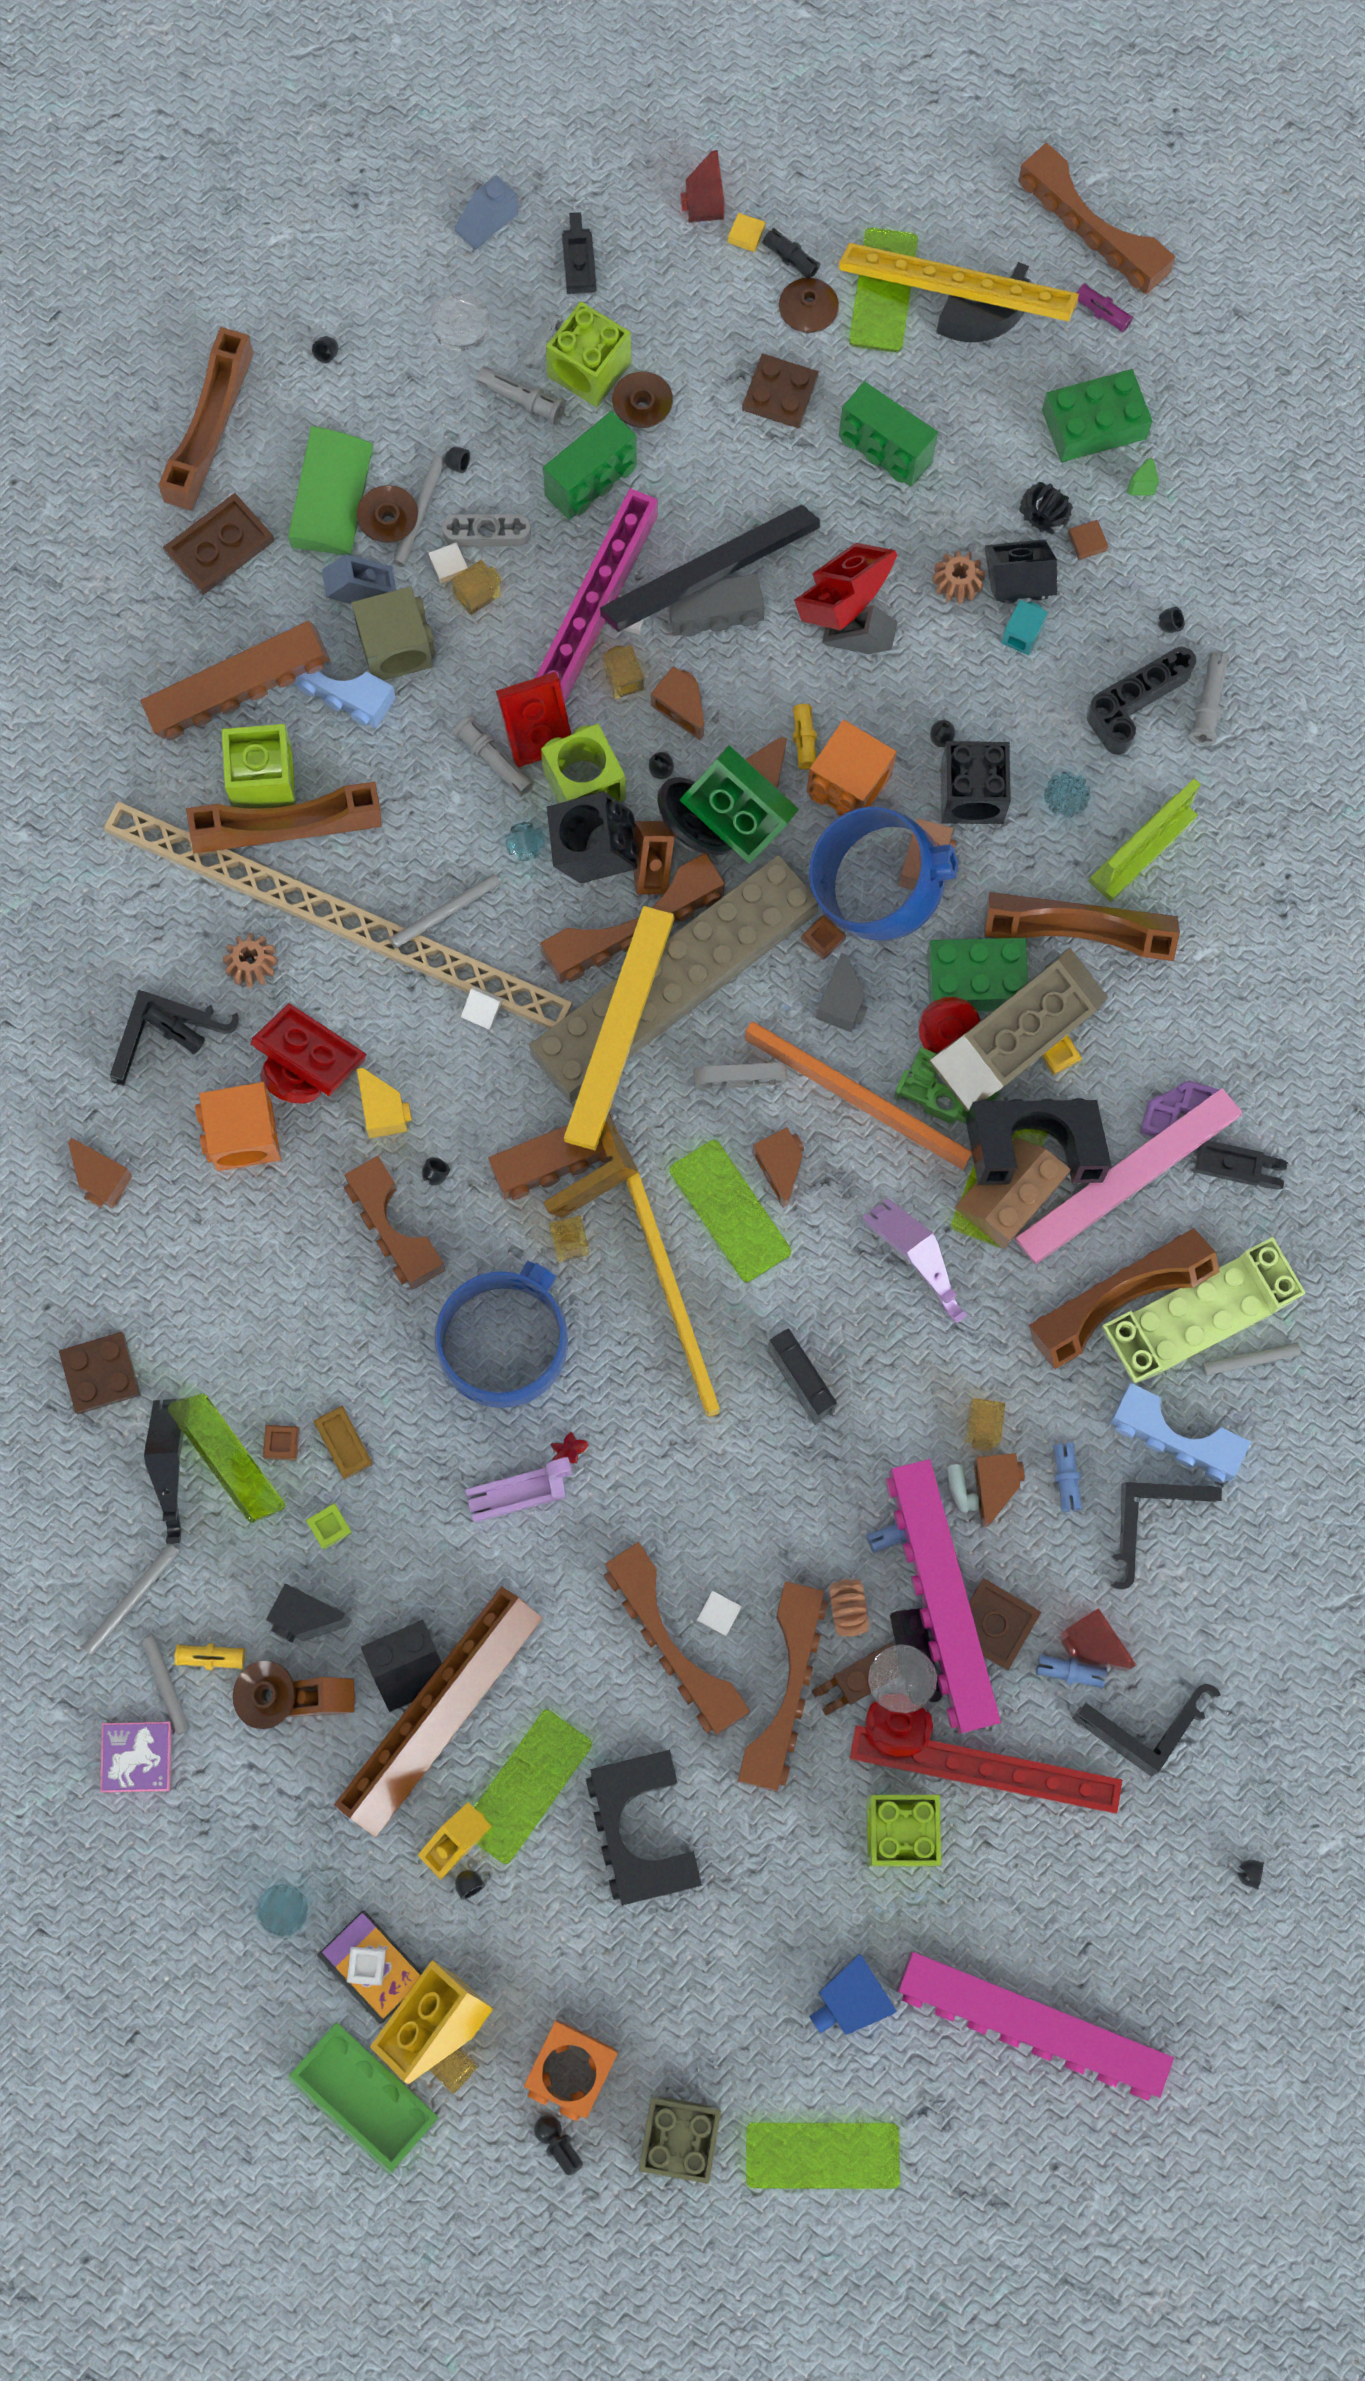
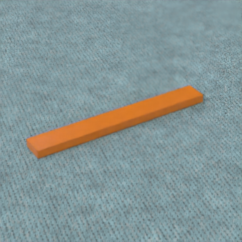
[745,1022,972,1170]

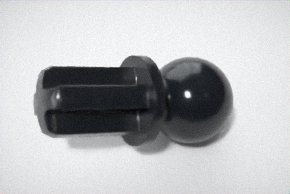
[534,2115,583,2176]

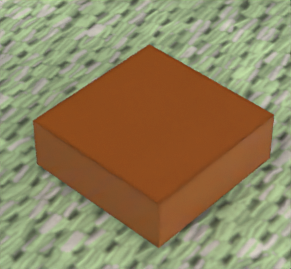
[1068,520,1108,560]
[801,915,846,960]
[263,1425,300,1461]

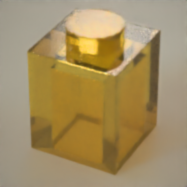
[451,559,501,615]
[602,645,644,699]
[549,1215,589,1263]
[965,1398,1005,1451]
[429,2047,480,2094]

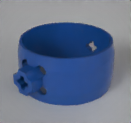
[809,807,959,941]
[434,1260,568,1408]

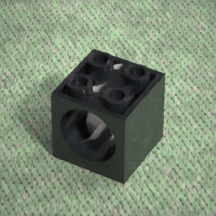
[940,741,1011,824]
[547,791,639,884]

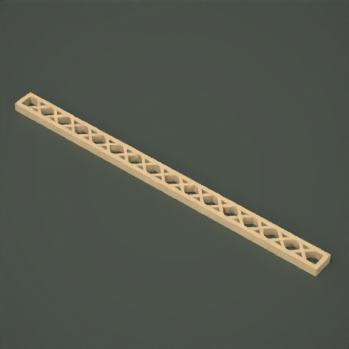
[103,801,573,1029]

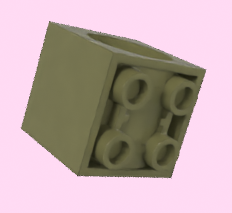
[351,586,436,681]
[639,2095,721,2184]

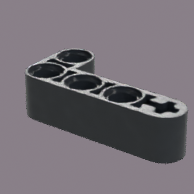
[1087,647,1196,755]

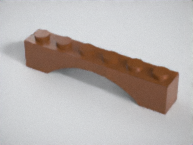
[1018,142,1176,295]
[158,327,254,511]
[186,781,382,854]
[540,854,725,984]
[984,892,1180,961]
[1029,1228,1220,1369]
[603,1542,750,1736]
[737,1581,828,1792]

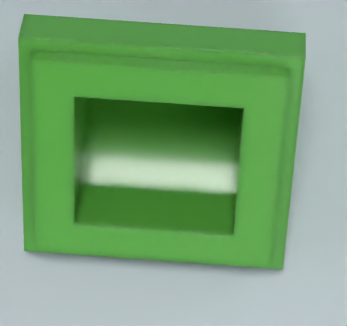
[1127,457,1159,495]

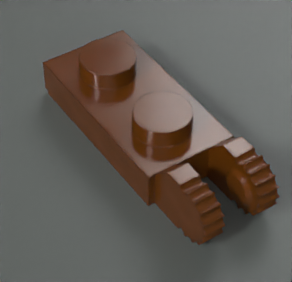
[812,1642,902,1716]

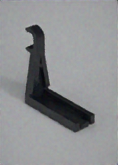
[110,990,239,1086]
[144,1398,188,1544]
[1110,1482,1222,1590]
[1072,1684,1221,1777]

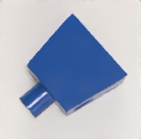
[809,1954,897,2035]

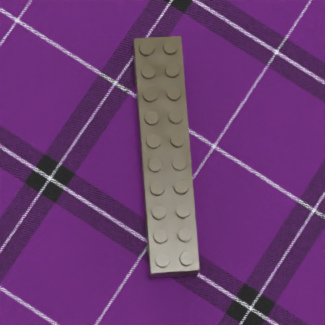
[529,855,819,1104]

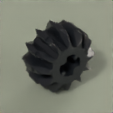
[1019,481,1073,535]

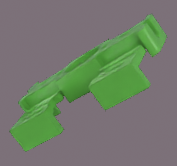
[894,1047,999,1124]

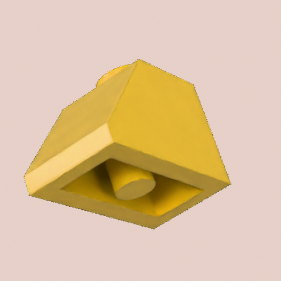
[357,1068,412,1138]
[417,1802,492,1880]

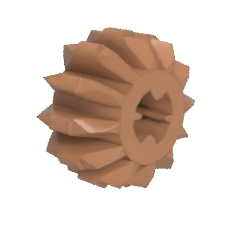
[932,550,985,605]
[223,932,278,988]
[829,1578,869,1637]

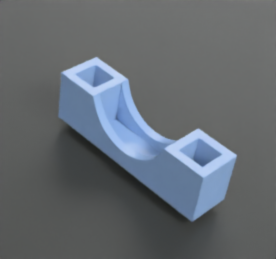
[284,628,396,728]
[1110,1383,1251,1483]

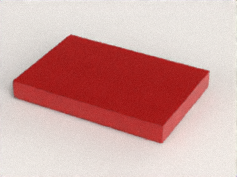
[496,671,572,767]
[250,1003,367,1096]

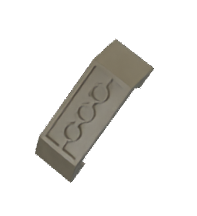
[928,947,1108,1112]

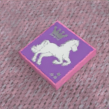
[100,1722,172,1793]

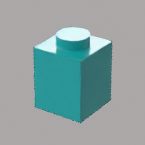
[1001,600,1048,656]

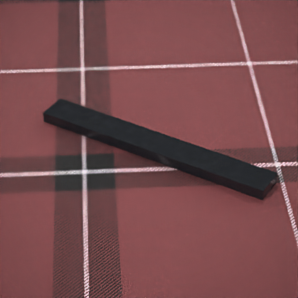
[600,504,820,632]

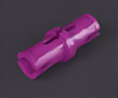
[1076,283,1133,333]

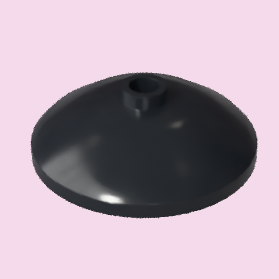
[657,777,732,855]

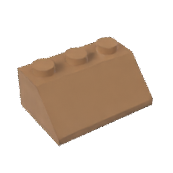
[954,1137,1071,1250]

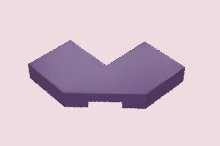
[1140,1080,1219,1137]

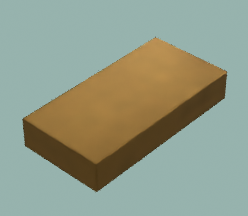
[313,1405,373,1480]

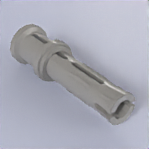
[476,366,566,425]
[1189,652,1229,745]
[452,714,534,797]

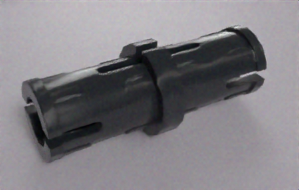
[763,228,820,279]
[141,1001,205,1054]

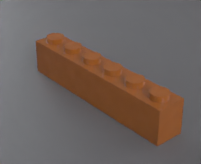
[140,620,331,740]

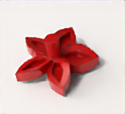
[550,1432,589,1463]

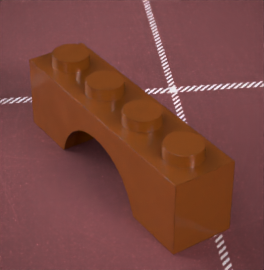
[343,1155,446,1290]

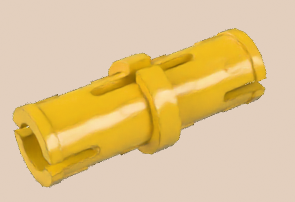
[792,704,817,770]
[175,1643,245,1670]

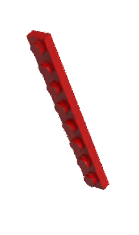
[849,1725,1123,1814]

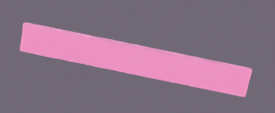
[1016,1088,1242,1265]

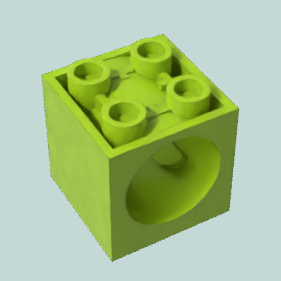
[546,301,631,408]
[541,723,626,803]
[222,724,296,808]
[866,1795,941,1867]

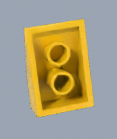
[370,1960,493,2084]

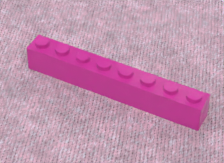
[535,488,658,703]
[885,1459,1001,1734]
[896,1952,1174,2101]

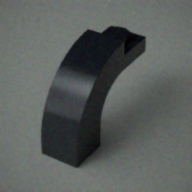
[936,262,1031,342]

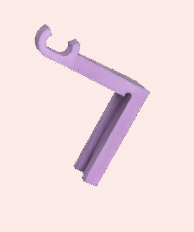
[862,1198,968,1323]
[465,1457,572,1523]

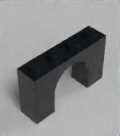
[965,1098,1111,1185]
[585,1750,702,1906]

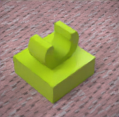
[306,1503,352,1550]

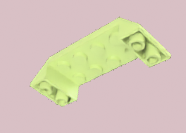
[1102,1237,1306,1384]

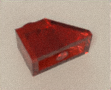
[680,150,724,223]
[1061,1608,1136,1672]

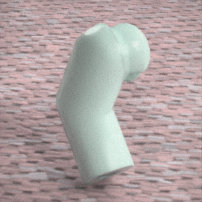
[947,1464,979,1513]

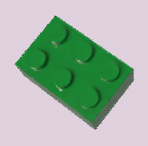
[1042,369,1152,463]
[839,381,938,487]
[543,411,637,520]
[680,745,799,864]
[927,938,1028,1011]

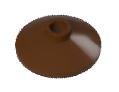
[779,278,839,333]
[612,371,673,428]
[357,485,418,543]
[233,1661,295,1729]

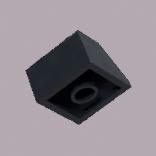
[985,539,1057,603]
[266,1583,352,1643]
[360,1620,442,1713]

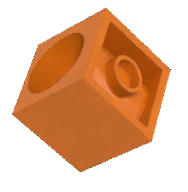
[806,719,897,816]
[195,1082,281,1172]
[523,2019,619,2121]

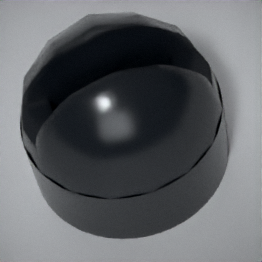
[312,336,339,363]
[444,447,470,473]
[1158,607,1185,633]
[930,719,955,747]
[649,752,674,779]
[421,1157,450,1186]
[1238,1860,1264,1889]
[455,1870,485,1900]

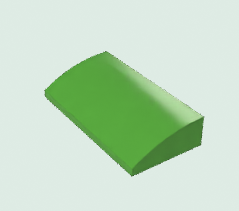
[288,426,373,555]
[287,2022,439,2175]

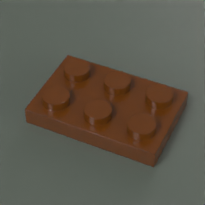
[163,493,275,595]

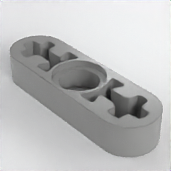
[442,514,531,546]
[693,1063,787,1090]

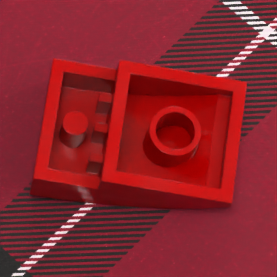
[794,543,897,630]

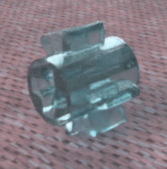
[505,822,545,861]

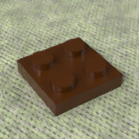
[742,353,819,429]
[58,1332,141,1415]
[969,1578,1041,1671]

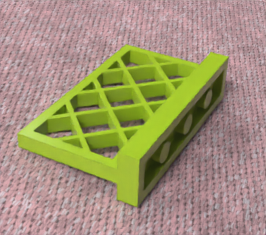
[1088,778,1201,902]

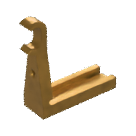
[544,1104,639,1218]

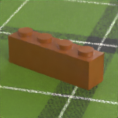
[488,1112,617,1200]

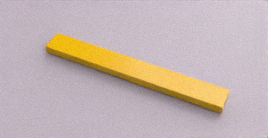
[839,243,1079,322]
[564,906,674,1151]
[625,1166,720,1418]

